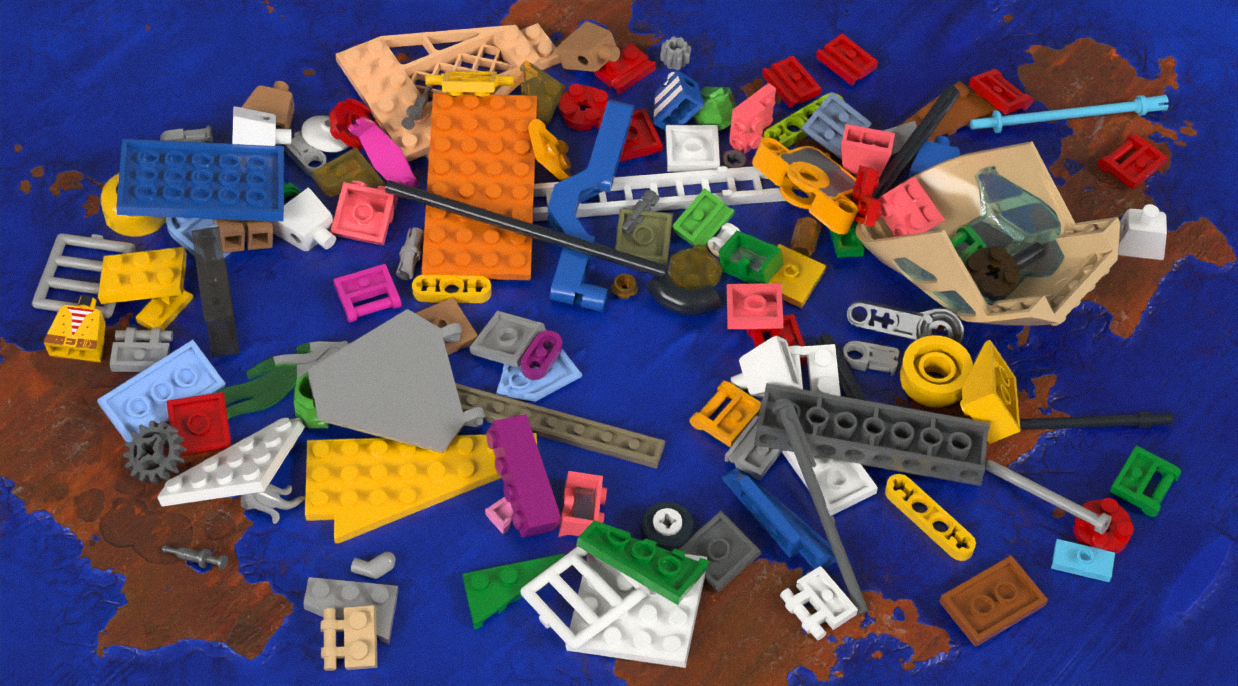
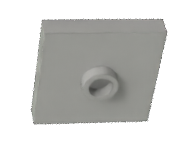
[469,311,546,368]

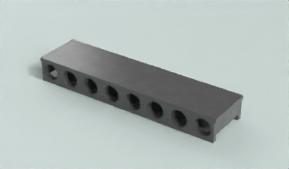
[754,383,990,486]

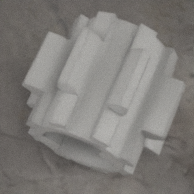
[660,36,691,70]

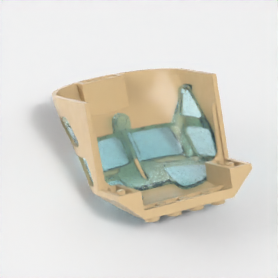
[855,141,1120,326]

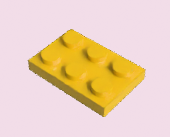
[98,247,187,304]

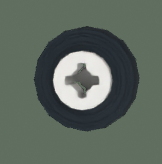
[641,501,693,552]

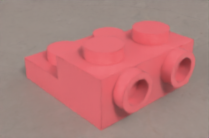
[729,83,776,155]
[878,176,945,237]
[330,181,398,246]
[727,283,783,329]

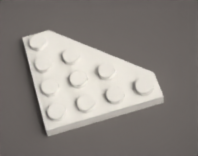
[157,418,305,506]

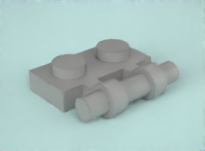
[110,327,173,372]

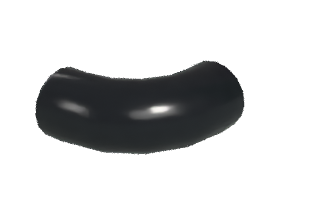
[646,274,721,316]

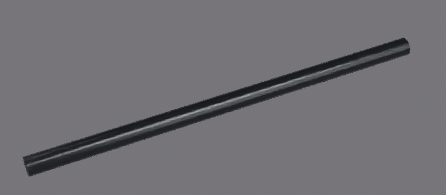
[385,180,668,279]

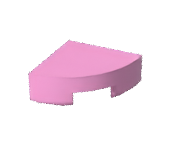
[485,497,513,534]

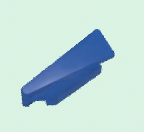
[721,468,836,570]

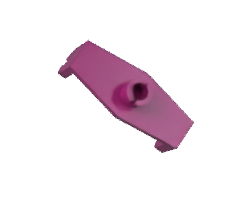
[348,117,419,188]

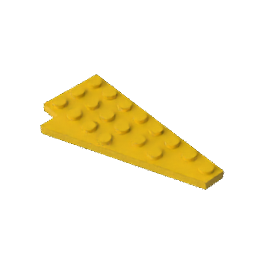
[305,433,537,543]

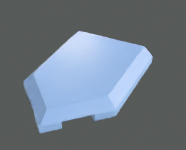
[496,347,582,402]

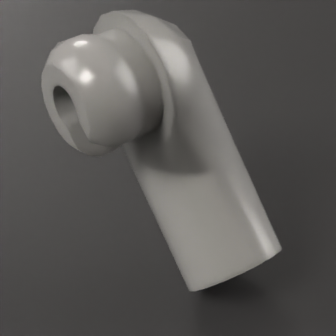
[351,552,396,579]

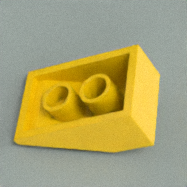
[960,340,1020,444]

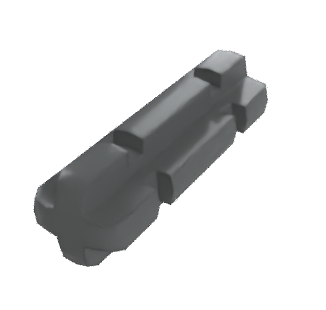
[623,190,659,235]

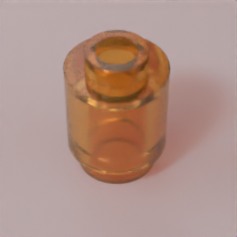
[790,217,821,257]

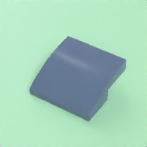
[801,92,872,161]

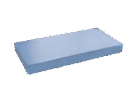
[97,340,226,442]

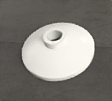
[301,115,349,152]

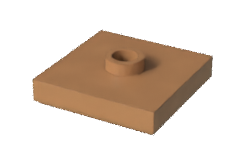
[415,297,478,355]

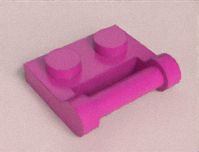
[333,264,402,323]

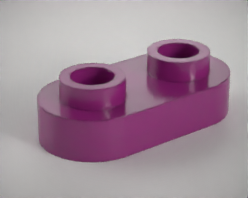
[521,330,562,380]

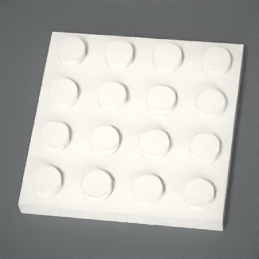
[566,553,707,668]

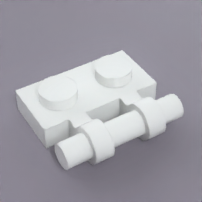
[780,566,858,640]

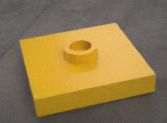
[769,244,827,309]

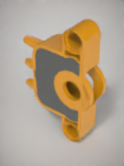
[752,137,858,235]

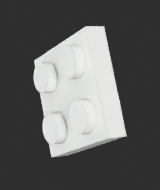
[665,125,720,172]

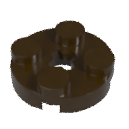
[965,246,1021,301]

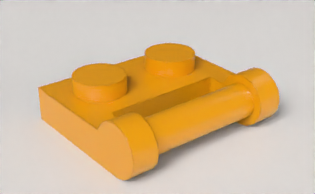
[528,119,571,181]
[690,381,761,448]

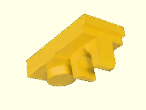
[136,288,194,331]

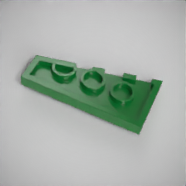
[576,520,710,605]

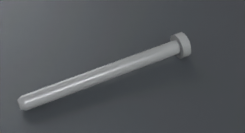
[985,460,1111,534]

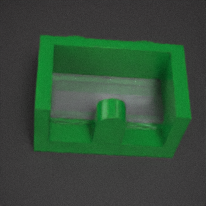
[719,230,783,284]

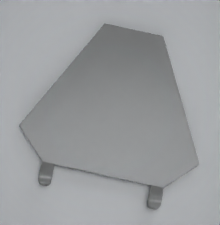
[307,309,485,453]

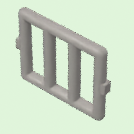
[32,233,136,318]

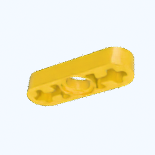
[412,275,491,303]

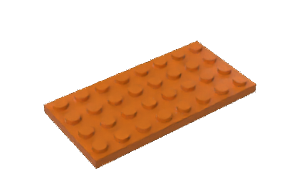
[422,93,537,280]

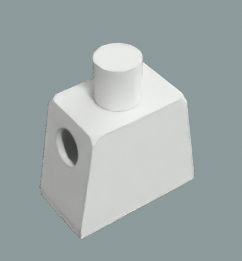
[233,107,291,146]
[271,188,336,251]
[1118,204,1167,260]
[731,336,802,398]

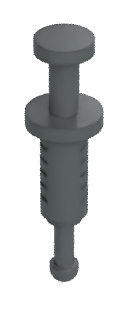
[401,86,432,130]
[162,545,228,570]

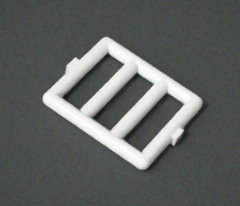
[520,546,651,650]

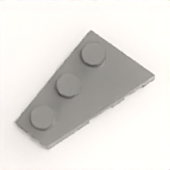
[303,577,398,645]

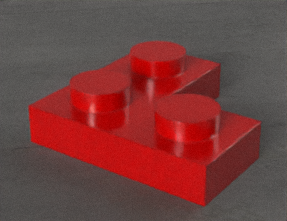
[851,165,881,227]

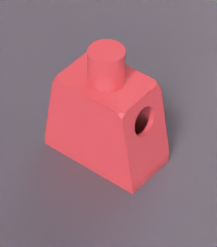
[841,124,895,178]

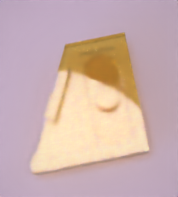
[520,60,566,126]
[312,147,385,196]

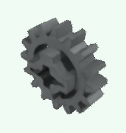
[123,421,186,484]

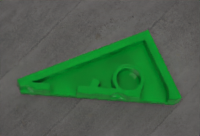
[462,554,564,629]

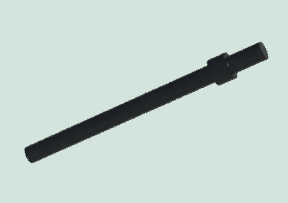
[1020,411,1173,430]

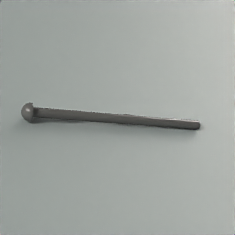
[772,399,869,615]

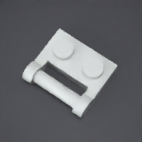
[789,344,840,396]

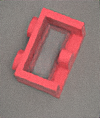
[559,471,607,537]

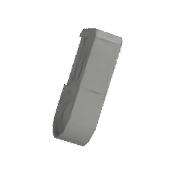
[160,125,214,143]
[284,131,327,177]
[842,341,899,376]

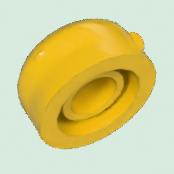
[101,173,166,237]
[900,335,973,408]

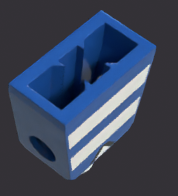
[653,72,704,131]

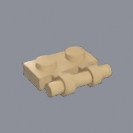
[321,605,377,671]

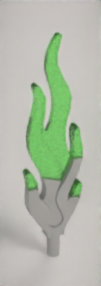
[218,340,354,419]

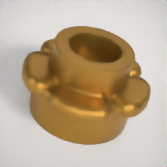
[611,273,638,299]

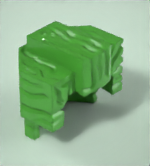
[693,87,737,131]
[294,373,329,429]

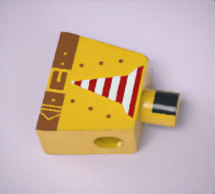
[43,295,105,362]

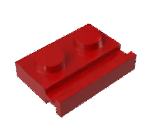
[816,34,878,86]
[595,43,656,95]
[762,55,821,108]

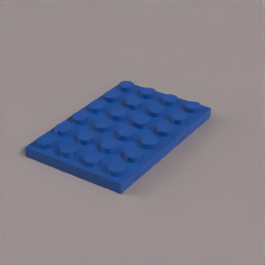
[116,139,284,222]

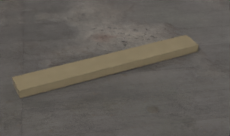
[455,383,665,469]

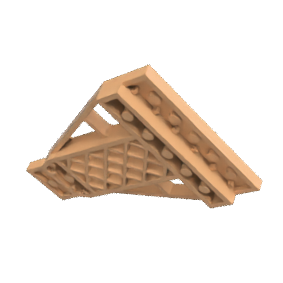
[336,23,561,162]

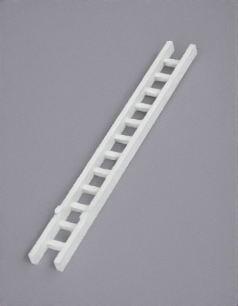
[533,166,786,221]

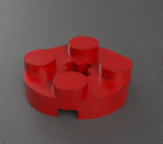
[559,84,608,131]
[329,99,378,151]
[1073,498,1134,554]

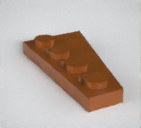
[900,81,996,142]

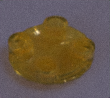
[669,245,722,289]

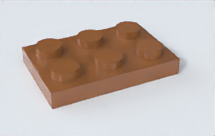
[939,555,1048,647]

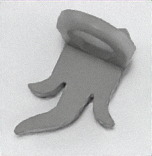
[241,483,306,524]

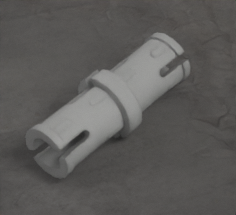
[396,227,424,280]

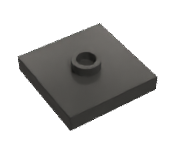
[678,511,762,593]

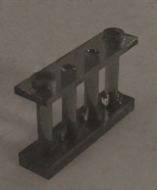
[192,227,240,358]

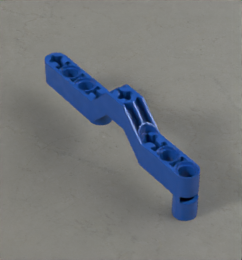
[547,99,635,312]

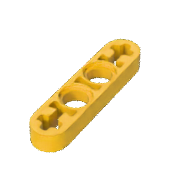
[885,474,976,561]

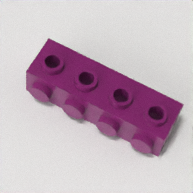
[486,414,562,538]

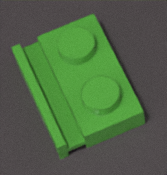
[671,188,735,253]

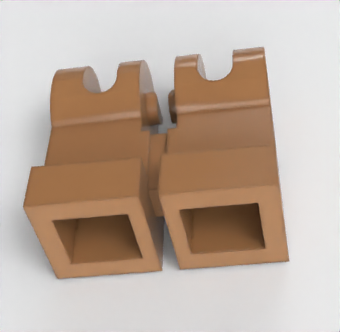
[214,219,273,253]

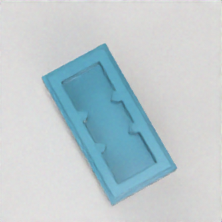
[1051,539,1115,582]

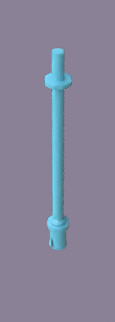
[970,95,1169,133]

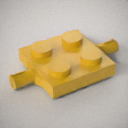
[425,71,514,96]

